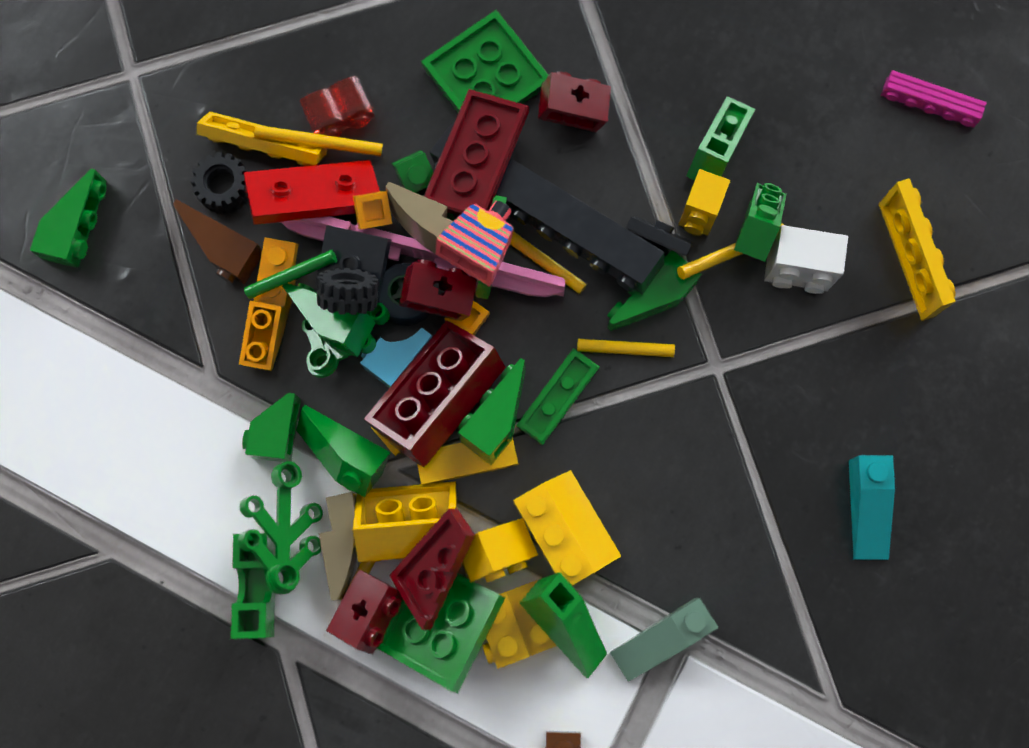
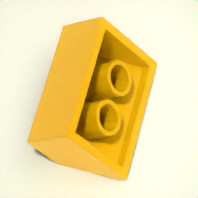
[513,470,622,585]
[353,481,458,562]

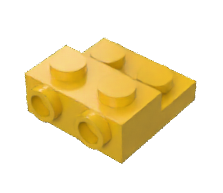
[482,580,557,669]

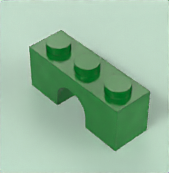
[231,533,275,639]

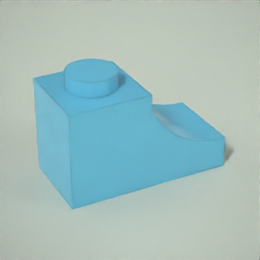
[360,327,432,388]

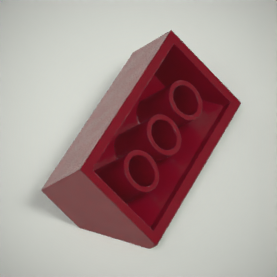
[364,320,506,468]

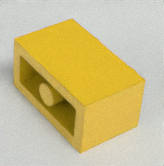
[678,169,730,236]
[463,518,538,583]

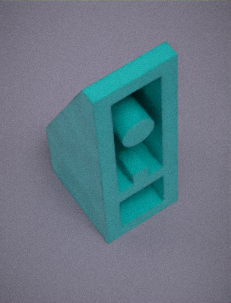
[849,455,895,560]

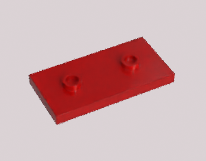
[244,160,380,225]

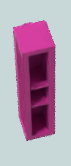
[881,70,987,127]

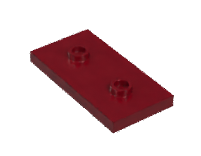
[424,89,529,216]

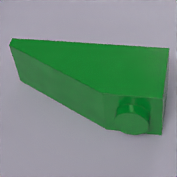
[686,96,755,181]
[296,405,390,498]

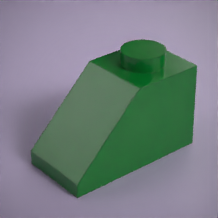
[242,393,301,462]

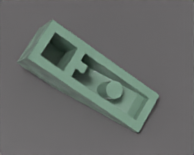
[610,598,719,682]

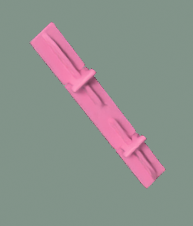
[281,217,565,297]

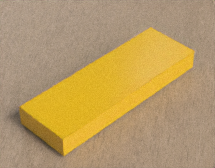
[417,437,518,485]

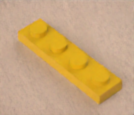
[196,112,327,166]

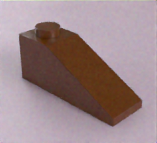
[173,199,262,285]

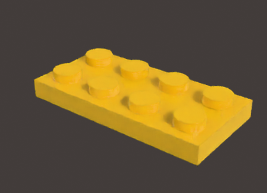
[879,178,956,321]

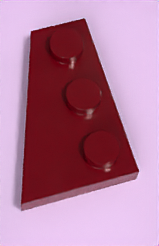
[389,508,475,630]

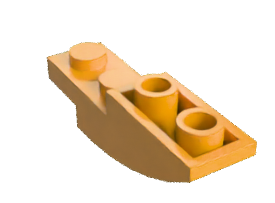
[239,237,299,371]

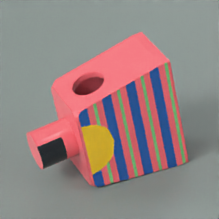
[435,201,514,287]

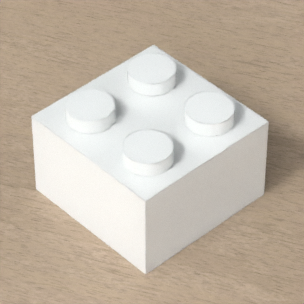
[764,225,848,294]

